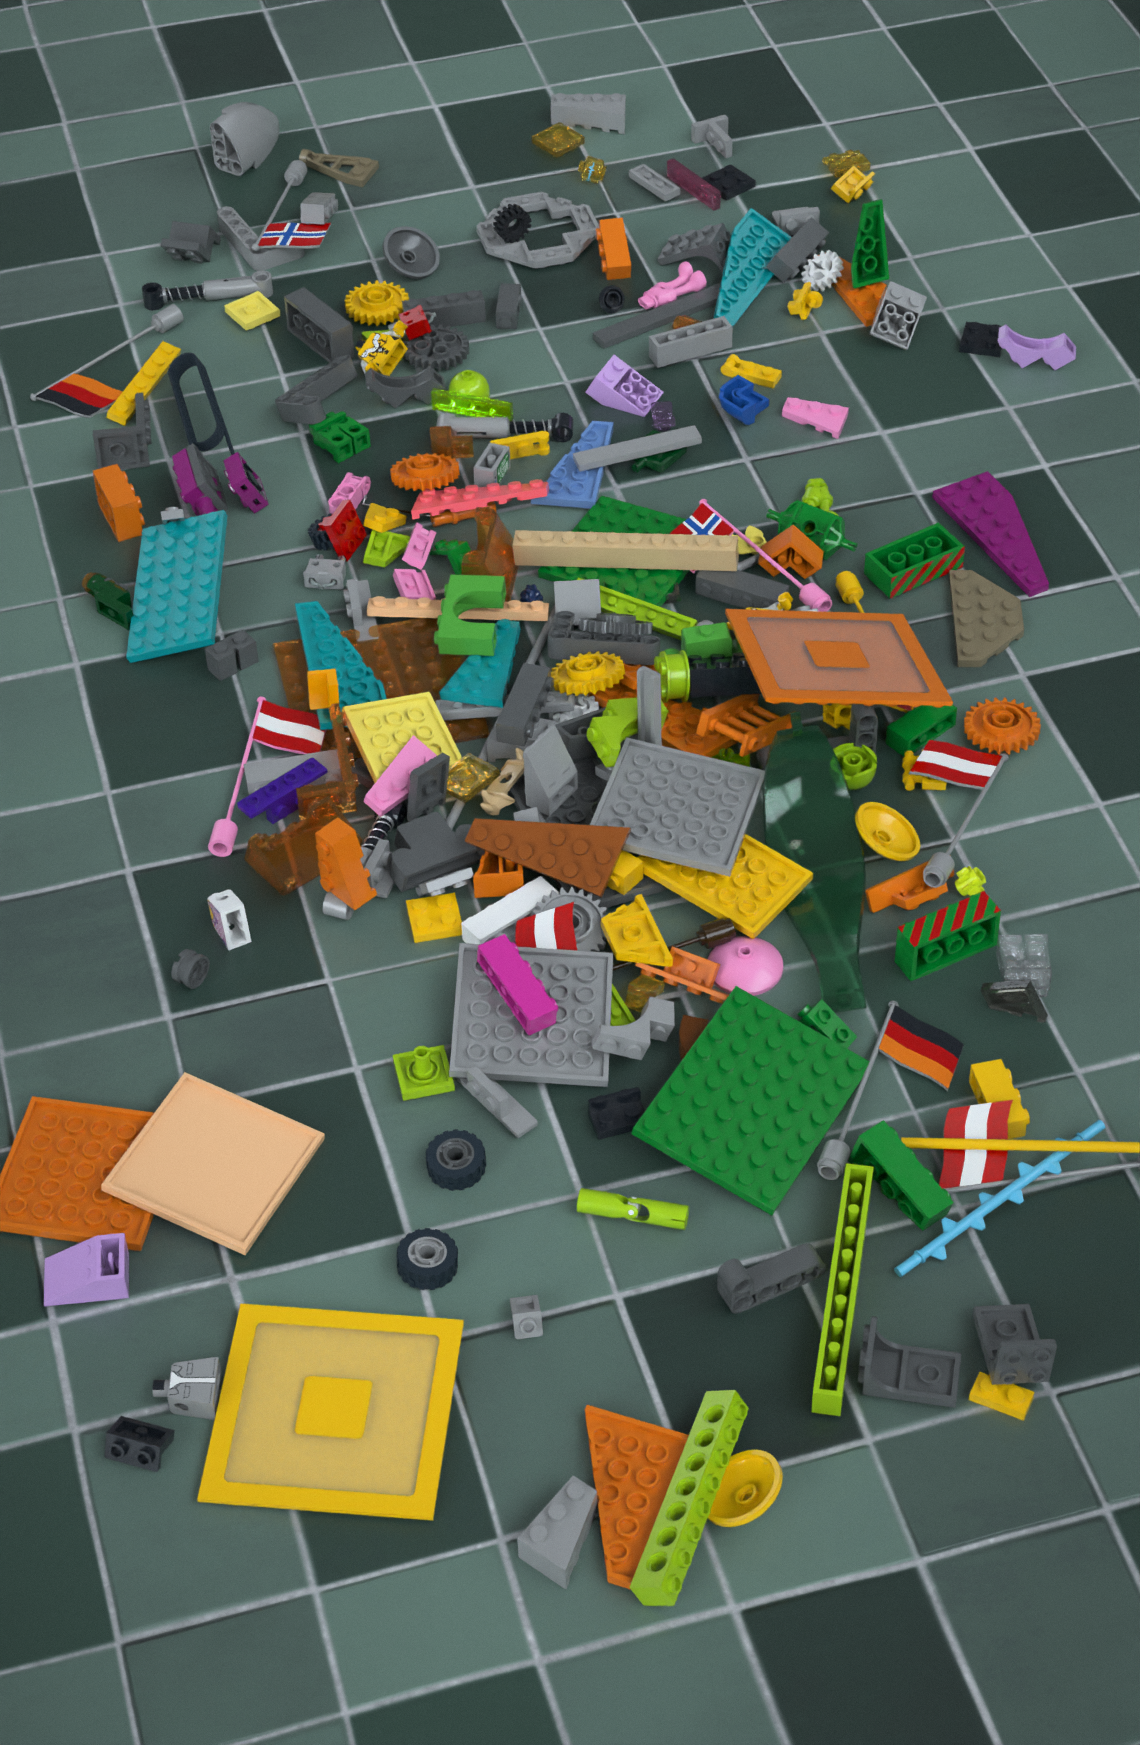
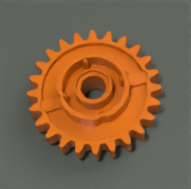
[390,453,460,491]
[964,697,1041,755]

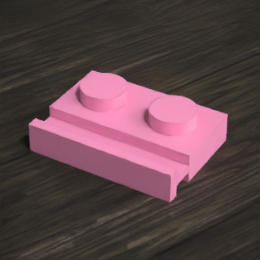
[393,569,436,600]

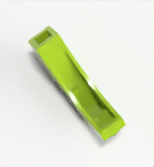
[586,697,668,767]

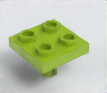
[392,1045,455,1101]

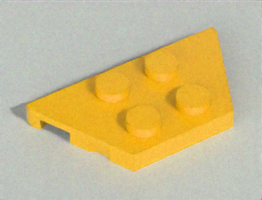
[601,894,673,967]

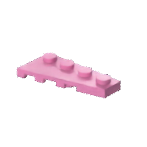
[364,735,437,817]

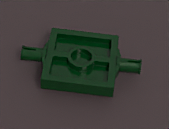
[632,428,687,473]

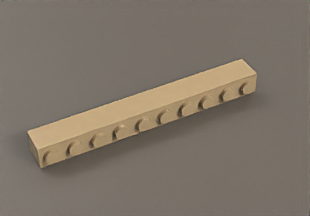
[512,530,739,571]

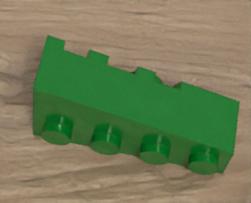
[848,1120,954,1231]

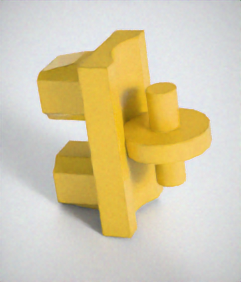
[787,282,823,320]

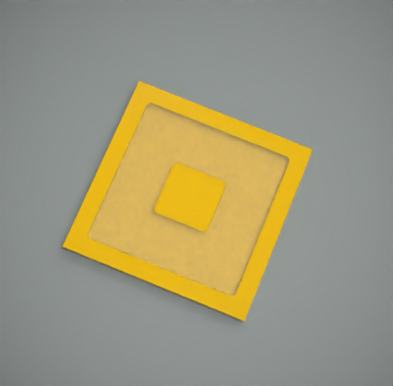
[197,1303,464,1521]

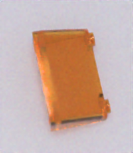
[462,507,519,602]

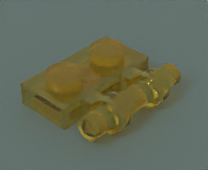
[822,150,871,178]

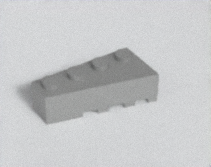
[551,93,626,134]

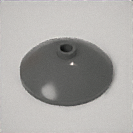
[382,226,440,279]

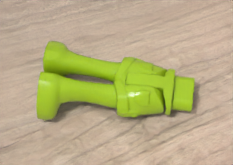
[802,478,839,533]

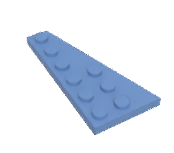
[531,421,613,509]

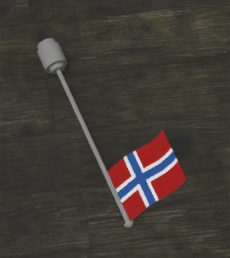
[252,160,331,251]

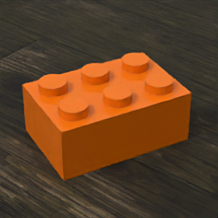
[93,464,145,542]

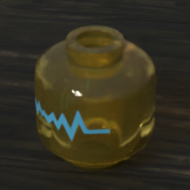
[578,156,607,184]

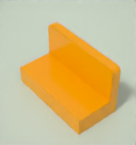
[307,669,340,721]

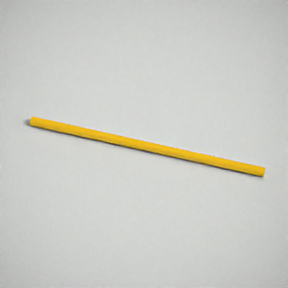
[901,1137,1140,1153]

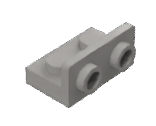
[364,839,395,898]

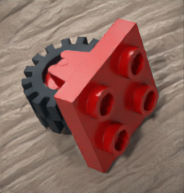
[308,499,367,561]

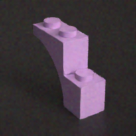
[998,325,1076,371]

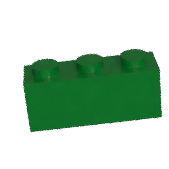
[886,705,957,756]

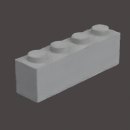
[649,316,733,368]
[243,749,344,795]

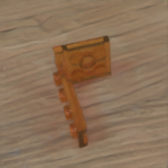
[296,703,359,820]

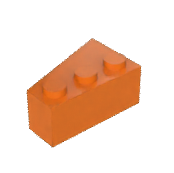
[596,218,631,280]
[315,817,377,910]
[473,851,524,898]

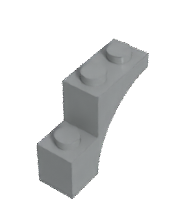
[592,997,675,1060]

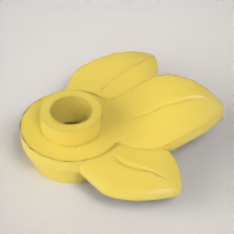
[731,526,767,555]

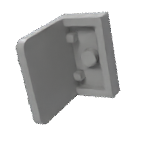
[772,207,820,236]

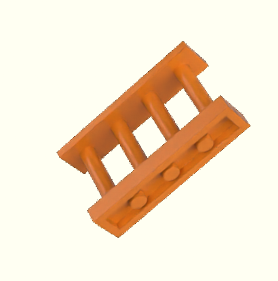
[696,694,798,757]

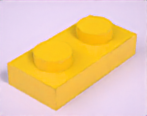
[969,1372,1035,1421]

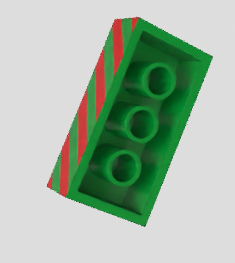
[864,523,965,599]
[894,891,1001,981]

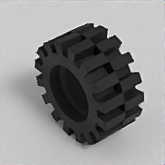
[493,204,532,243]

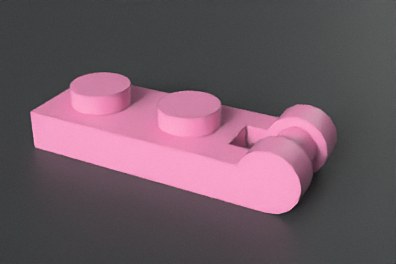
[402,523,436,570]

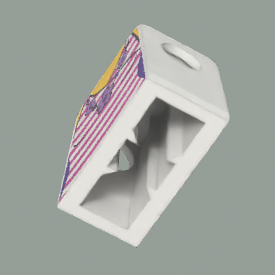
[207,890,252,951]

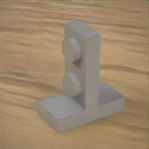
[691,114,733,158]

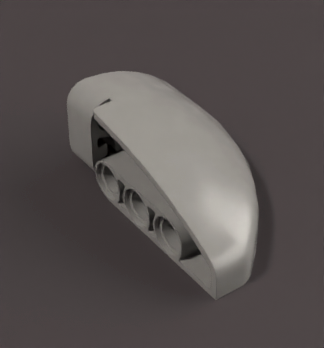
[210,102,280,176]

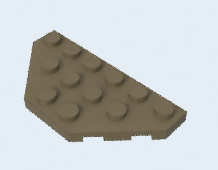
[949,570,1024,667]

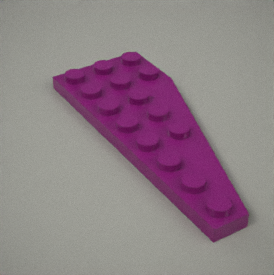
[932,471,1049,597]

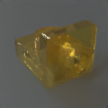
[625,974,665,1012]

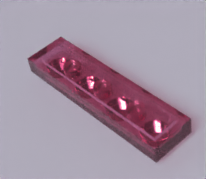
[667,158,721,211]

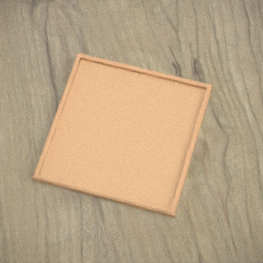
[101,1072,325,1255]

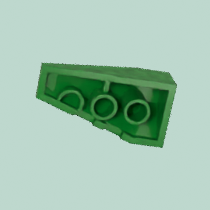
[851,199,889,288]

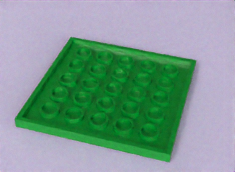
[538,496,690,607]

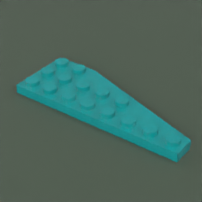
[713,208,792,327]
[295,601,387,730]

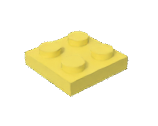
[224,291,280,331]

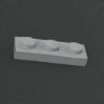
[629,164,680,201]

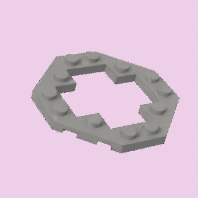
[477,192,599,268]

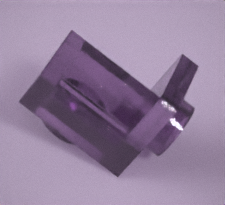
[651,401,676,431]

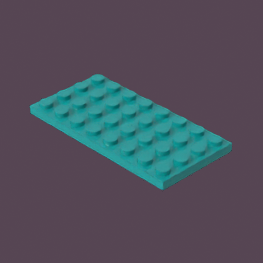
[126,510,228,663]

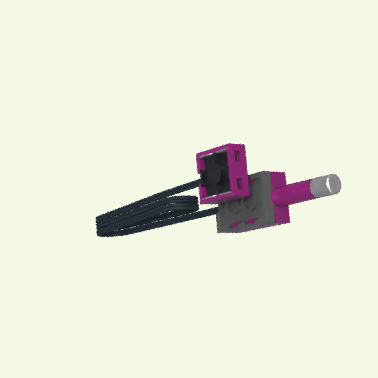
[168,352,269,516]

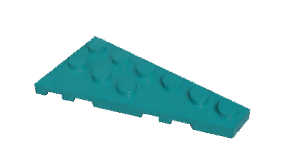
[439,619,521,708]

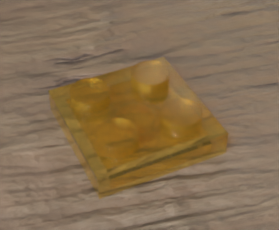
[532,122,585,157]
[447,753,501,803]

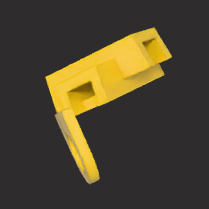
[823,703,853,730]

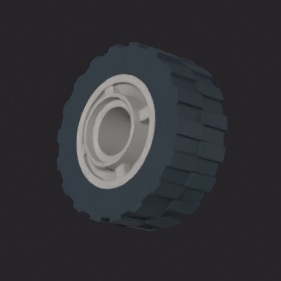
[397,1228,458,1290]

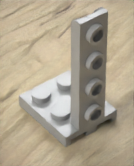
[595,666,662,781]

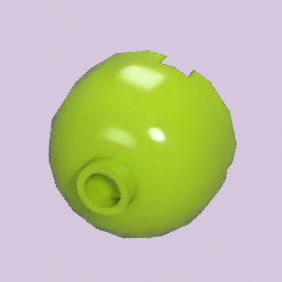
[448,370,490,410]
[829,743,877,790]

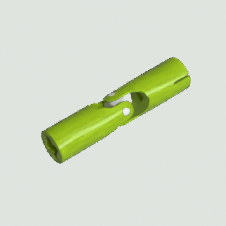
[577,1188,689,1230]

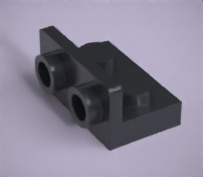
[588,1087,645,1140]
[105,1416,175,1472]

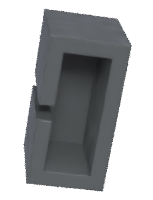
[205,630,259,681]

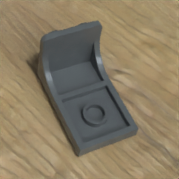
[657,223,731,274]
[972,1304,1057,1385]
[858,1316,962,1408]

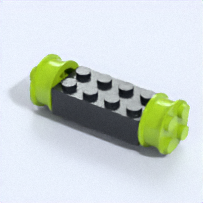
[654,650,762,703]

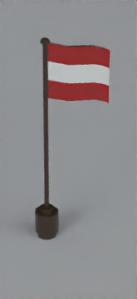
[515,902,736,971]

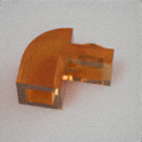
[430,426,474,459]

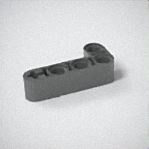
[717,1243,827,1313]

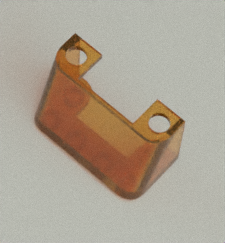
[244,796,363,895]

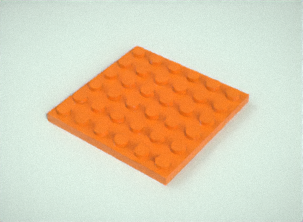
[0,1096,154,1251]

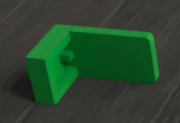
[429,539,477,575]
[797,999,857,1048]

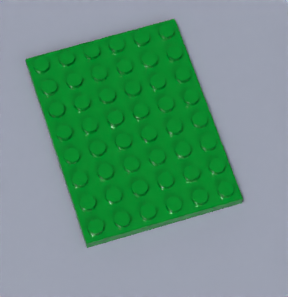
[631,986,870,1216]

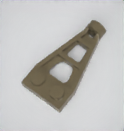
[299,149,379,187]

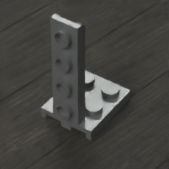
[93,392,152,469]
[343,753,450,821]

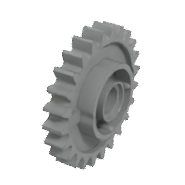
[531,887,608,952]

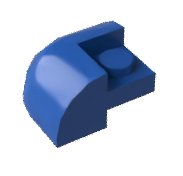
[719,375,769,425]

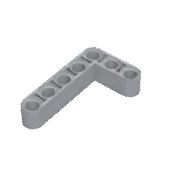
[217,206,305,271]

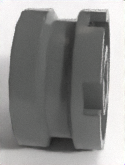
[171,949,210,989]

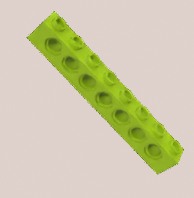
[629,1390,749,1606]

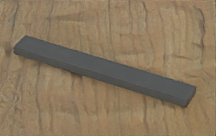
[593,283,721,348]

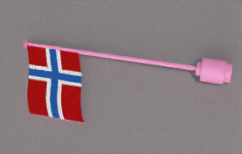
[670,499,832,612]

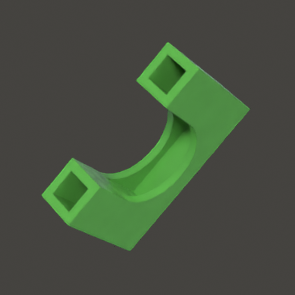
[434,574,506,656]

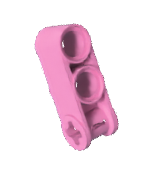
[328,472,371,514]

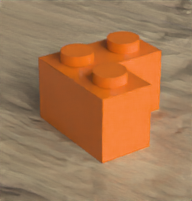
[758,525,824,579]

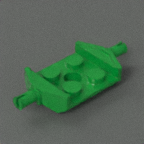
[766,500,858,560]

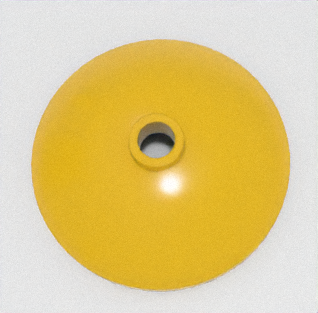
[855,802,920,861]
[708,1450,783,1527]

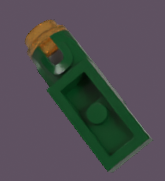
[82,573,133,630]

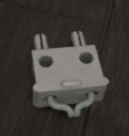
[303,554,346,590]

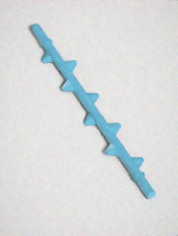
[894,1120,1105,1277]

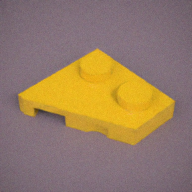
[364,503,407,533]

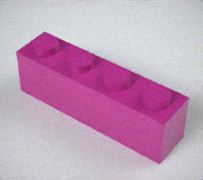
[477,934,558,1036]

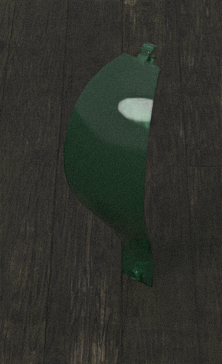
[763,712,867,1013]

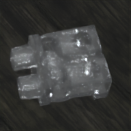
[996,934,1052,998]

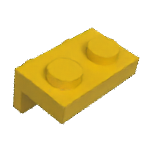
[831,166,875,203]

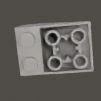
[870,281,927,350]
[523,724,578,817]

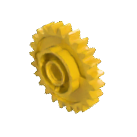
[344,280,409,326]
[551,651,625,696]

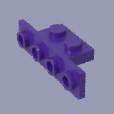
[237,758,328,824]

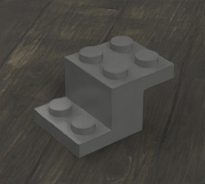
[161,221,221,264]

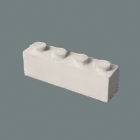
[461,876,559,944]

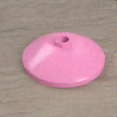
[708,936,783,996]

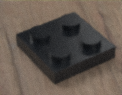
[702,164,756,201]
[959,322,1002,357]

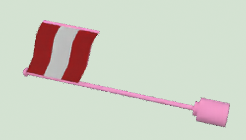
[208,696,326,857]

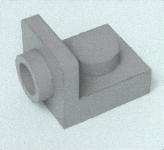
[509,1295,543,1339]

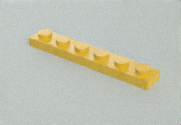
[106,341,181,426]

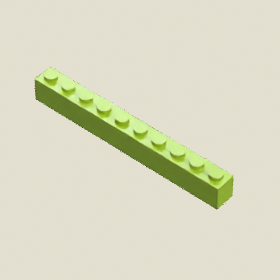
[812,1163,873,1416]

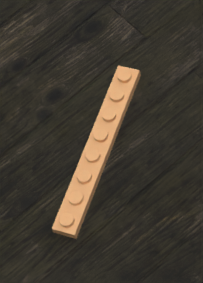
[367,596,549,621]

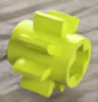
[955,866,986,896]

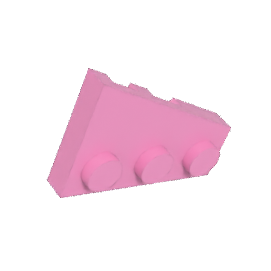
[782,397,849,439]

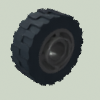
[426,1129,486,1191]

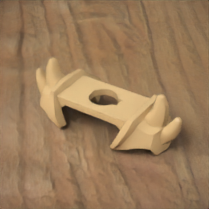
[480,748,524,815]

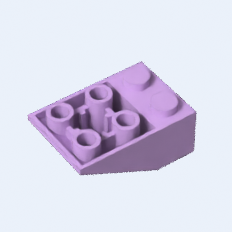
[586,355,664,417]
[44,1233,129,1306]

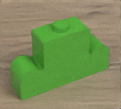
[664,623,743,658]

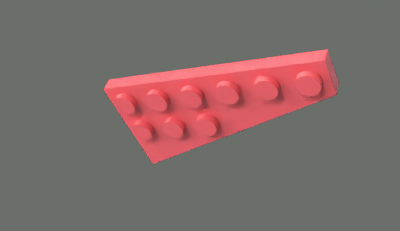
[411,480,549,519]

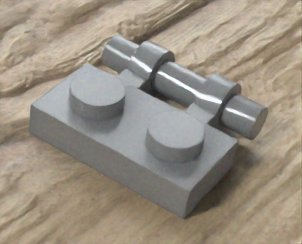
[416,867,474,897]

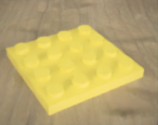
[341,692,465,783]

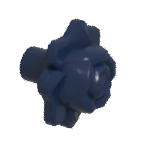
[520,584,543,602]

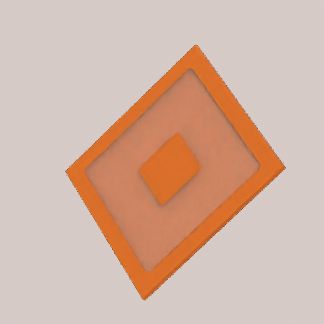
[725,609,953,708]

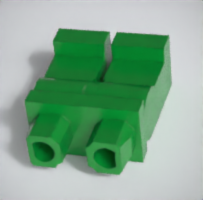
[309,411,371,463]

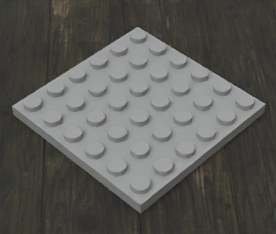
[590,737,767,877]
[449,943,613,1087]

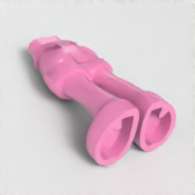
[638,261,706,310]

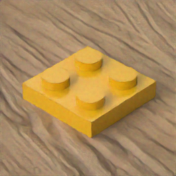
[406,893,462,943]

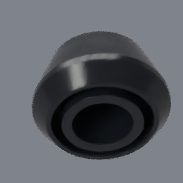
[599,285,625,313]

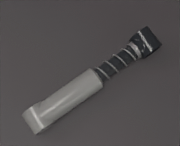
[142,270,273,310]
[436,413,574,443]
[323,803,406,920]

